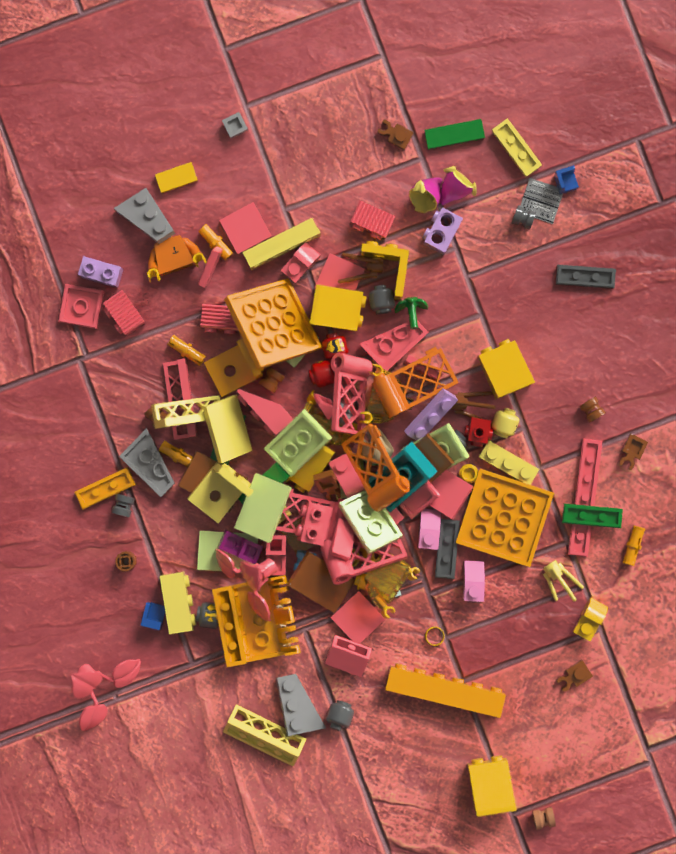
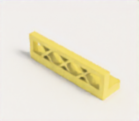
[243,218,321,270]
[151,395,220,429]
[223,705,306,766]

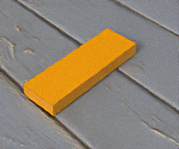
[74,467,136,510]

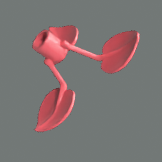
[215,548,277,622]
[71,659,141,731]

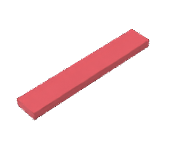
[568,438,603,557]

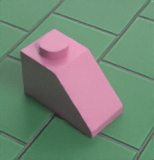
[418,509,441,550]
[463,561,485,602]

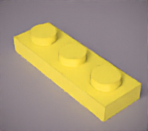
[492,118,542,177]
[479,440,539,485]

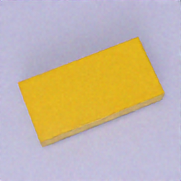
[155,162,198,194]

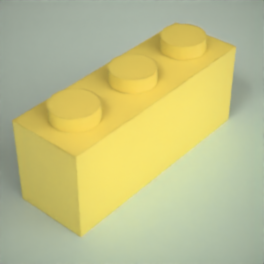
[160,571,197,634]

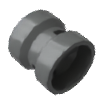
[512,205,536,230]
[111,494,135,517]

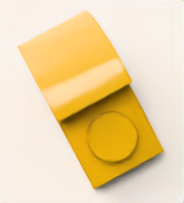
[572,597,608,642]

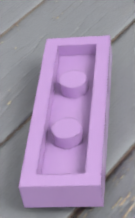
[404,388,458,440]

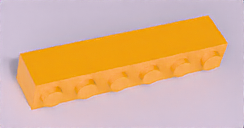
[385,663,506,718]

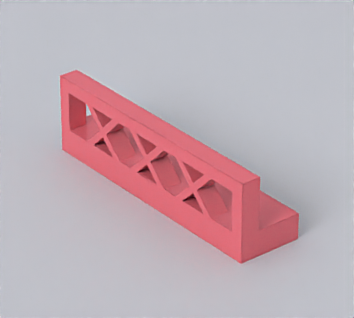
[163,359,198,440]

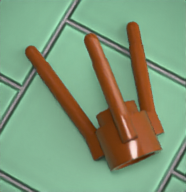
[338,253,383,284]
[451,391,495,419]

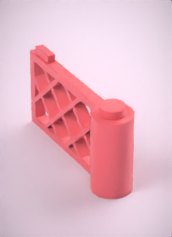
[331,353,372,435]
[276,489,347,540]
[320,535,407,585]

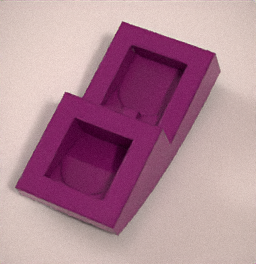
[217,530,263,564]

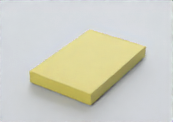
[202,395,252,463]

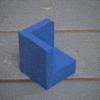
[554,165,579,194]
[140,602,165,630]

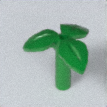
[394,297,428,330]

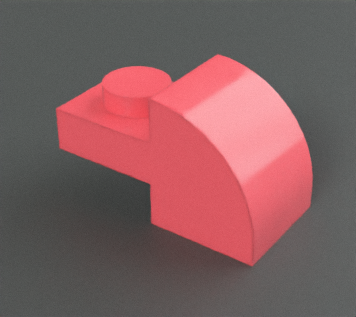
[281,242,321,284]
[329,454,365,498]
[266,535,286,576]

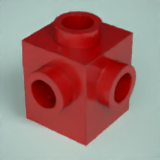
[464,417,493,447]

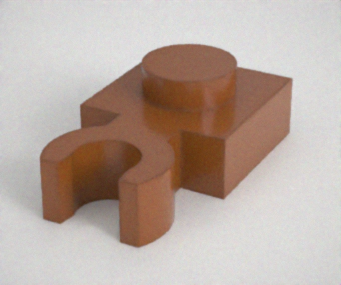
[377,120,414,151]
[619,434,648,470]
[313,470,341,501]
[556,659,593,692]

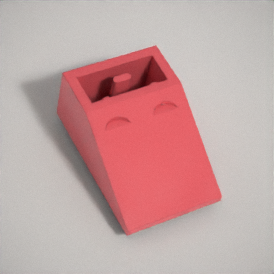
[237,389,294,436]

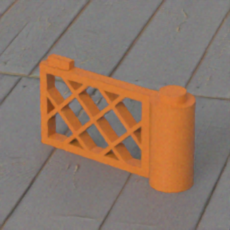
[371,346,459,418]
[341,424,410,512]

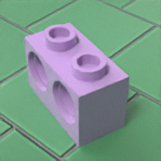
[422,207,463,255]
[78,256,123,288]

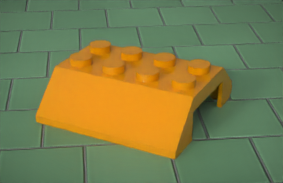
[212,575,301,667]

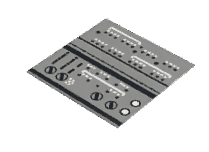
[520,178,563,224]

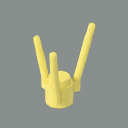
[543,560,584,602]

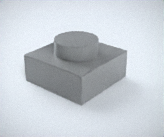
[222,112,248,139]

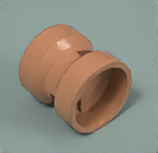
[532,807,556,830]

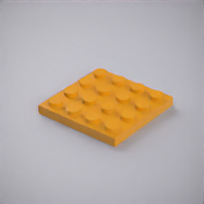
[224,278,322,370]
[456,469,554,567]

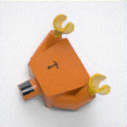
[147,235,207,282]

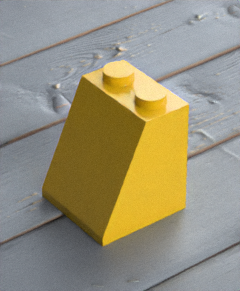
[310,284,367,331]
[478,339,535,400]
[286,446,335,493]
[467,755,517,817]

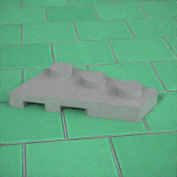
[113,188,176,244]
[119,428,175,497]
[276,674,326,736]

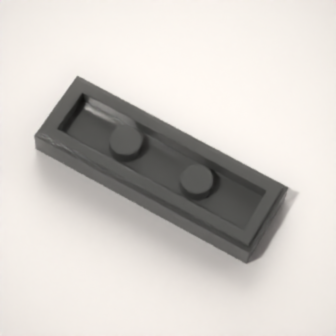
[556,265,616,289]
[435,519,460,579]

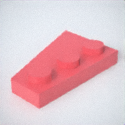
[359,320,429,372]

